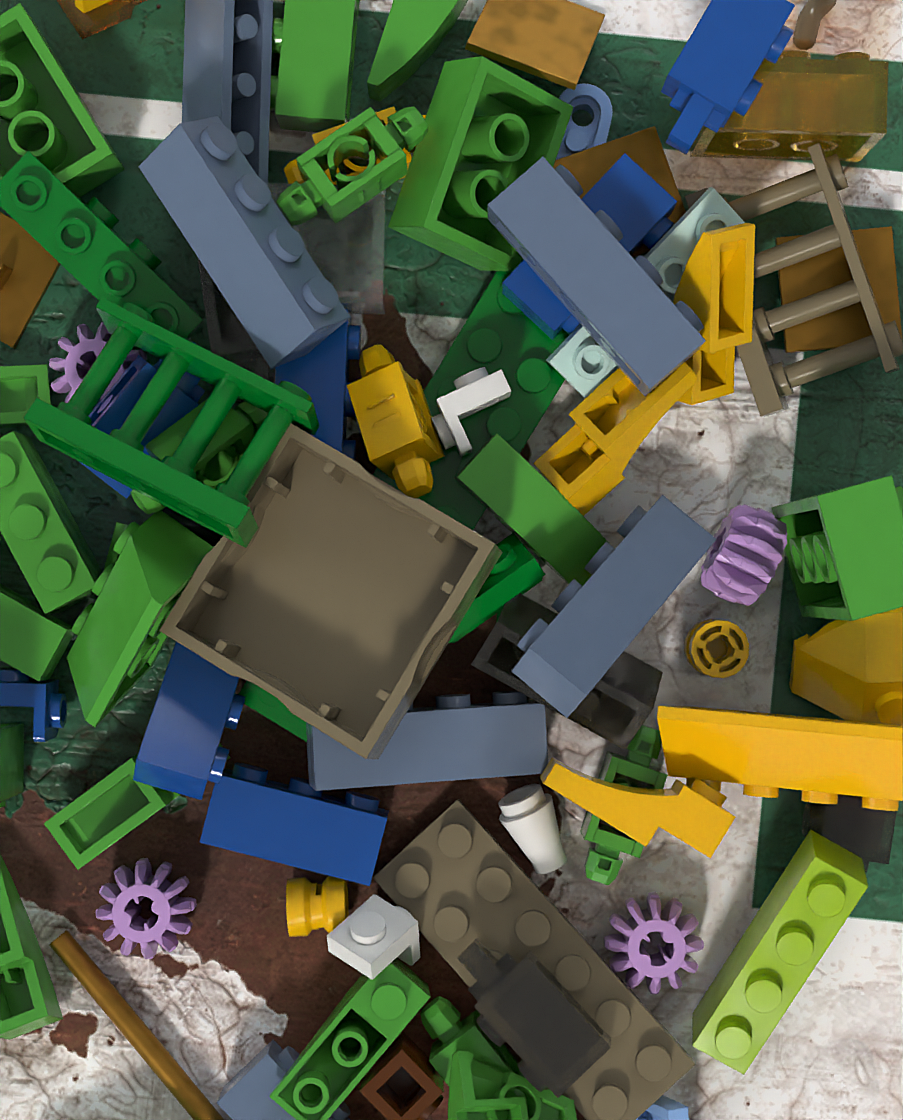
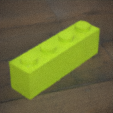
[692,830,868,1075]

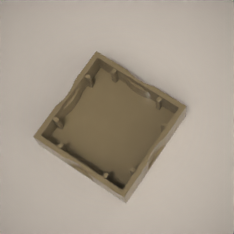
[159,423,503,759]

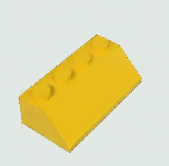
[657,706,903,811]

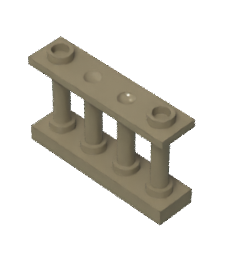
[685,143,903,417]

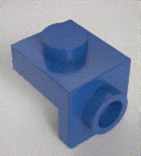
[0,668,67,742]

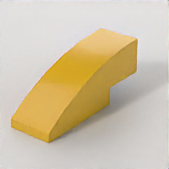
[673,223,755,405]

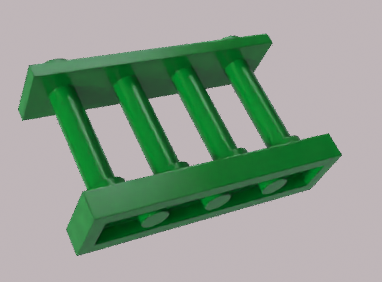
[24,297,320,548]

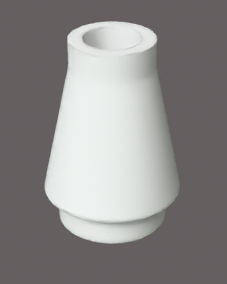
[498,784,567,875]

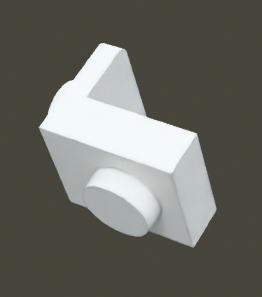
[431,367,511,457]
[327,894,420,980]

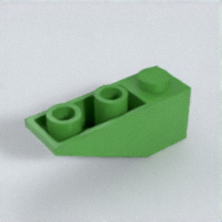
[269,958,430,1120]

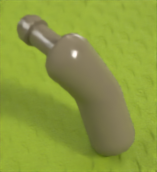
[793,0,837,50]

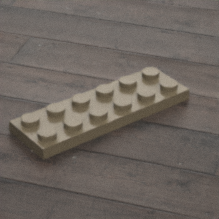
[373,799,696,1120]

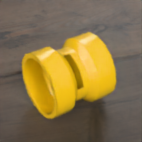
[684,619,749,678]
[286,876,349,937]

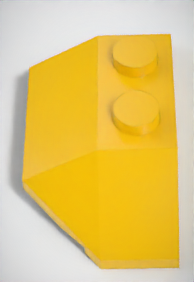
[789,607,903,725]

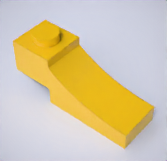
[533,362,699,516]
[540,757,736,858]

